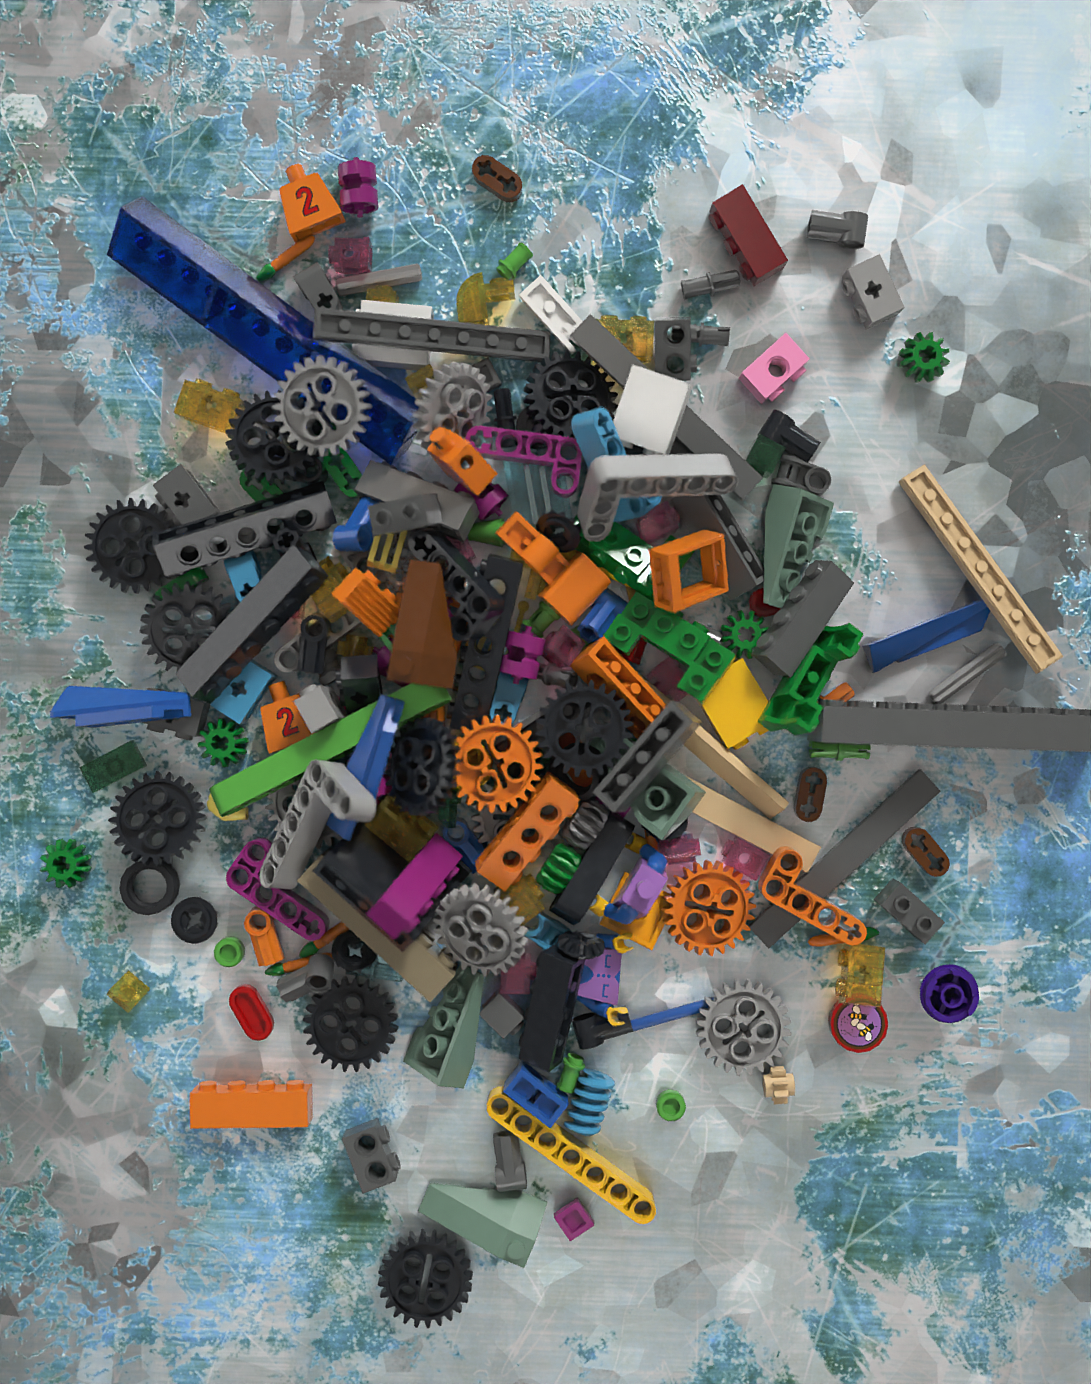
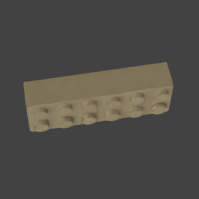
[297,847,458,1002]

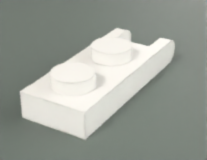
[519,275,583,355]

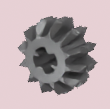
[562,799,608,850]

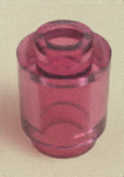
[658,833,701,865]

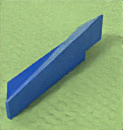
[862,599,990,673]
[50,686,191,728]
[326,695,405,841]

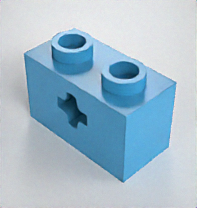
[210,659,278,724]

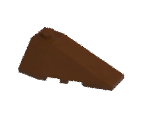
[387,559,457,689]

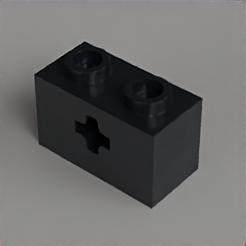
[336,654,383,716]

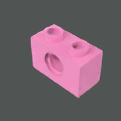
[738,333,809,404]

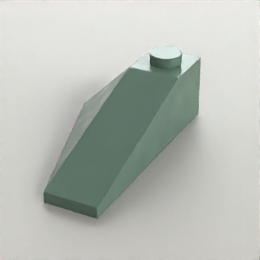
[763,484,834,609]
[589,722,706,840]
[403,963,484,1089]
[418,1183,547,1268]

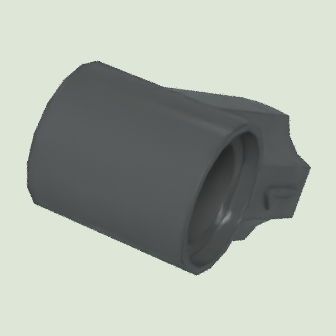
[807,210,868,249]
[276,954,334,1003]
[493,1130,527,1192]

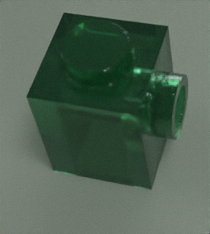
[744,434,785,479]

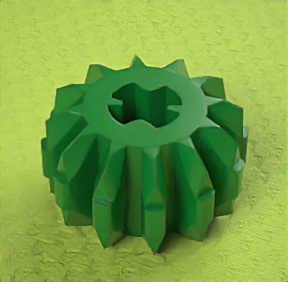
[898,332,950,383]
[720,610,769,659]
[197,718,249,768]
[39,838,92,888]
[536,843,581,895]

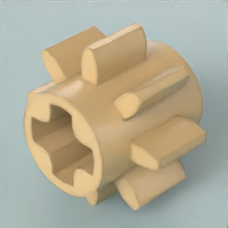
[762,1066,795,1104]

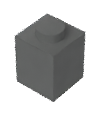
[480,988,525,1039]

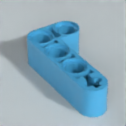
[571,408,662,522]

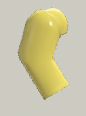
[206,794,249,821]

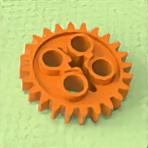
[454,715,543,813]
[661,860,756,956]

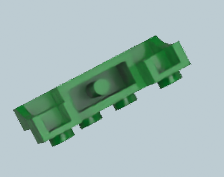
[563,515,695,602]
[603,591,736,705]
[758,623,864,736]

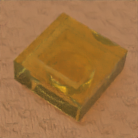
[366,285,399,303]
[404,364,434,394]
[106,970,150,1013]

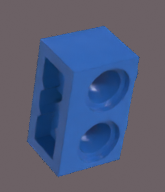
[503,1060,568,1128]

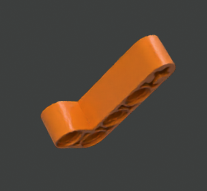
[758,846,867,946]

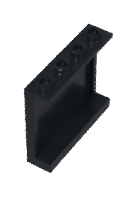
[312,794,472,952]

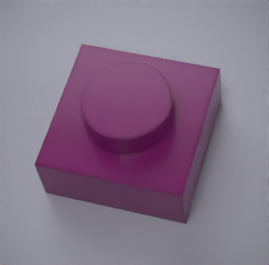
[554,1197,594,1241]

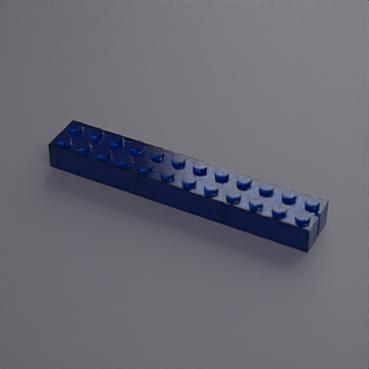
[107,196,420,465]

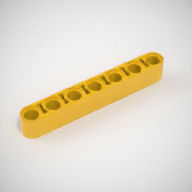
[487,1086,656,1224]

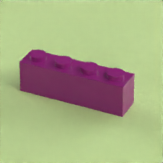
[366,833,463,939]

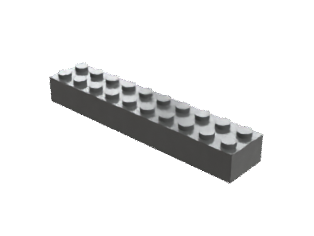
[807,699,1091,752]

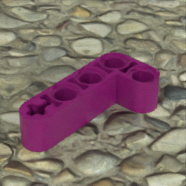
[466,426,582,498]
[226,837,330,941]

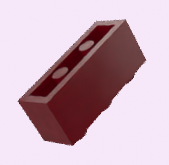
[709,184,788,286]

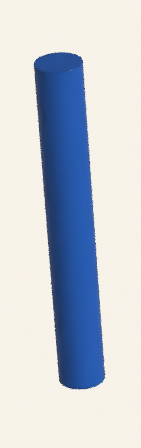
[630,997,714,1032]

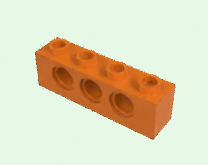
[569,636,667,739]
[475,771,579,891]

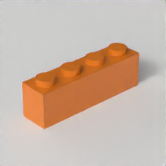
[190,1080,313,1129]

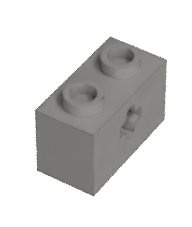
[841,254,905,330]
[294,684,348,733]

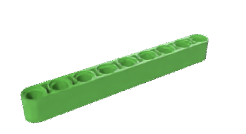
[209,683,452,817]

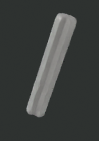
[336,263,422,296]
[929,643,1006,704]

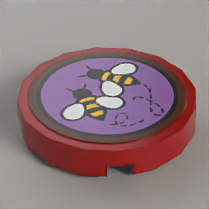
[828,993,888,1053]

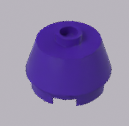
[920,964,979,1023]

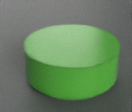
[214,937,245,967]
[656,1089,686,1121]

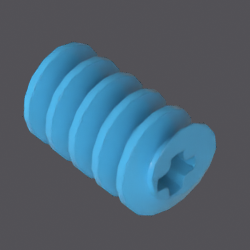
[563,1068,615,1136]

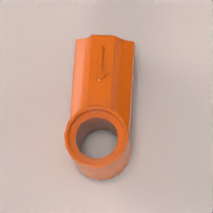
[244,906,284,966]

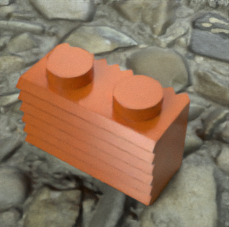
[331,567,400,637]

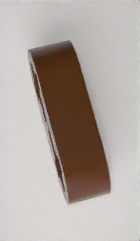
[472,155,522,202]
[794,767,827,822]
[901,827,950,877]

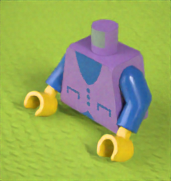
[589,832,668,924]
[576,933,633,1026]

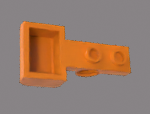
[495,511,612,626]

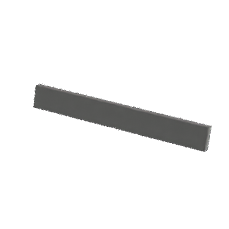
[313,307,550,362]
[570,314,763,501]
[748,769,941,949]

